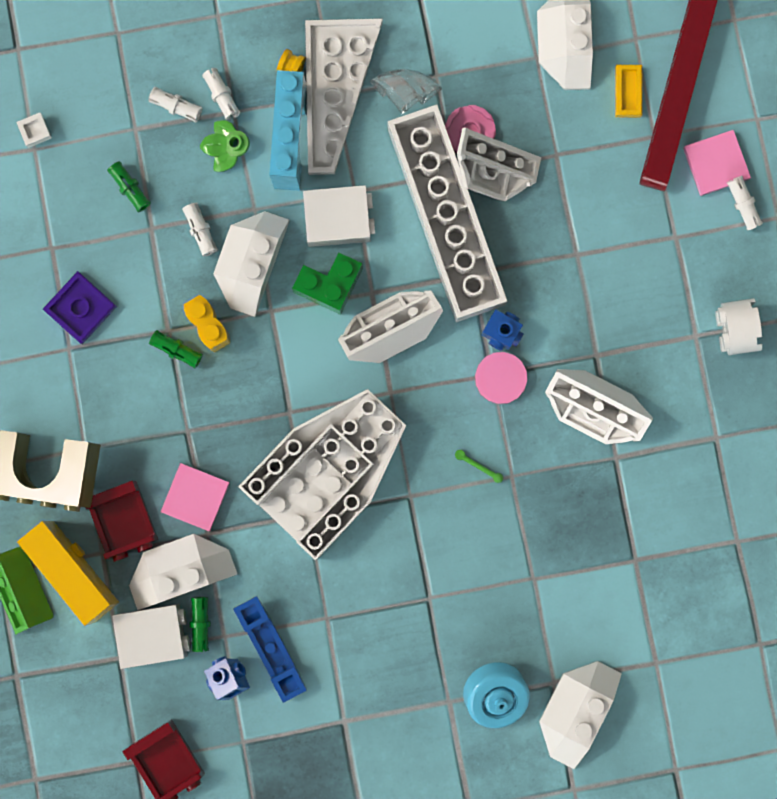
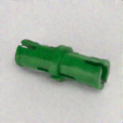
[107,161,151,213]
[149,330,203,369]
[189,597,211,652]

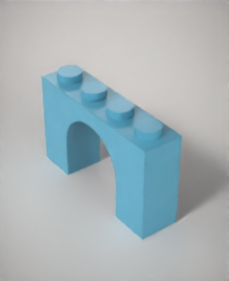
[269,70,307,191]

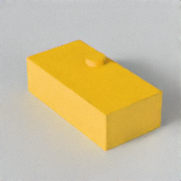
[17,521,119,626]

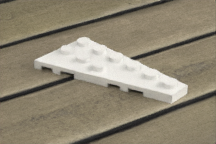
[305,19,383,175]

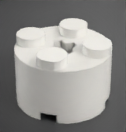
[715,298,762,355]

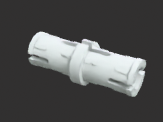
[202,68,240,121]
[149,87,203,123]
[727,176,763,230]
[182,203,218,257]

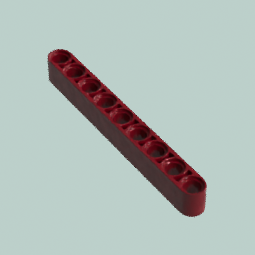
[639,0,718,192]

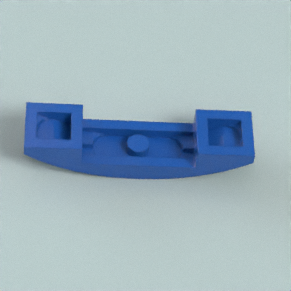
[233,596,307,703]

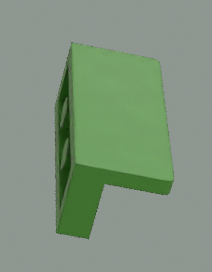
[0,546,53,634]

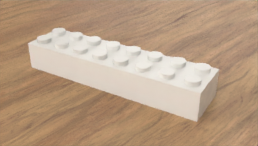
[388,105,507,322]

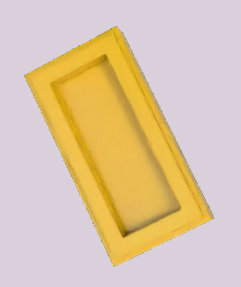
[615,65,642,118]

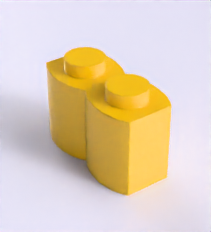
[184,295,230,352]

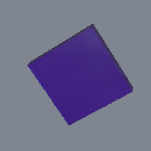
[43,271,117,345]

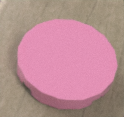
[445,105,496,154]
[475,352,527,404]

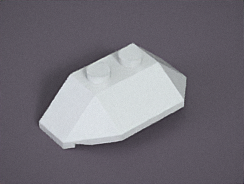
[537,0,593,90]
[457,128,541,201]
[213,211,290,317]
[338,290,443,363]
[545,369,653,444]
[129,534,238,610]
[539,661,622,769]

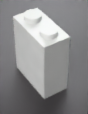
[303,185,375,247]
[112,604,191,669]

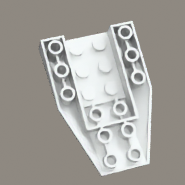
[238,389,406,560]

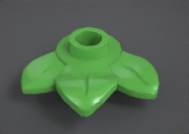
[200,120,250,172]

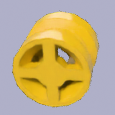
[276,49,306,72]

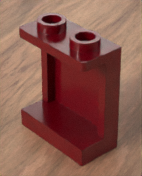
[85,480,158,562]
[122,719,205,799]

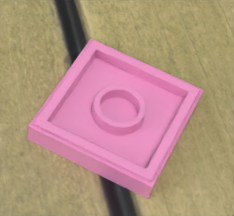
[683,130,751,196]
[161,463,230,531]

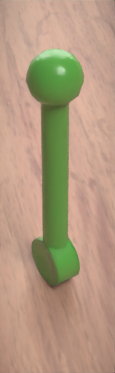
[455,450,504,483]

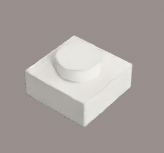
[16,113,52,148]

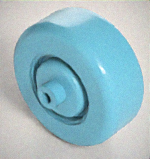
[463,662,530,728]

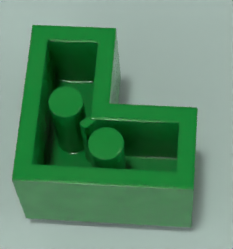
[292,252,363,315]

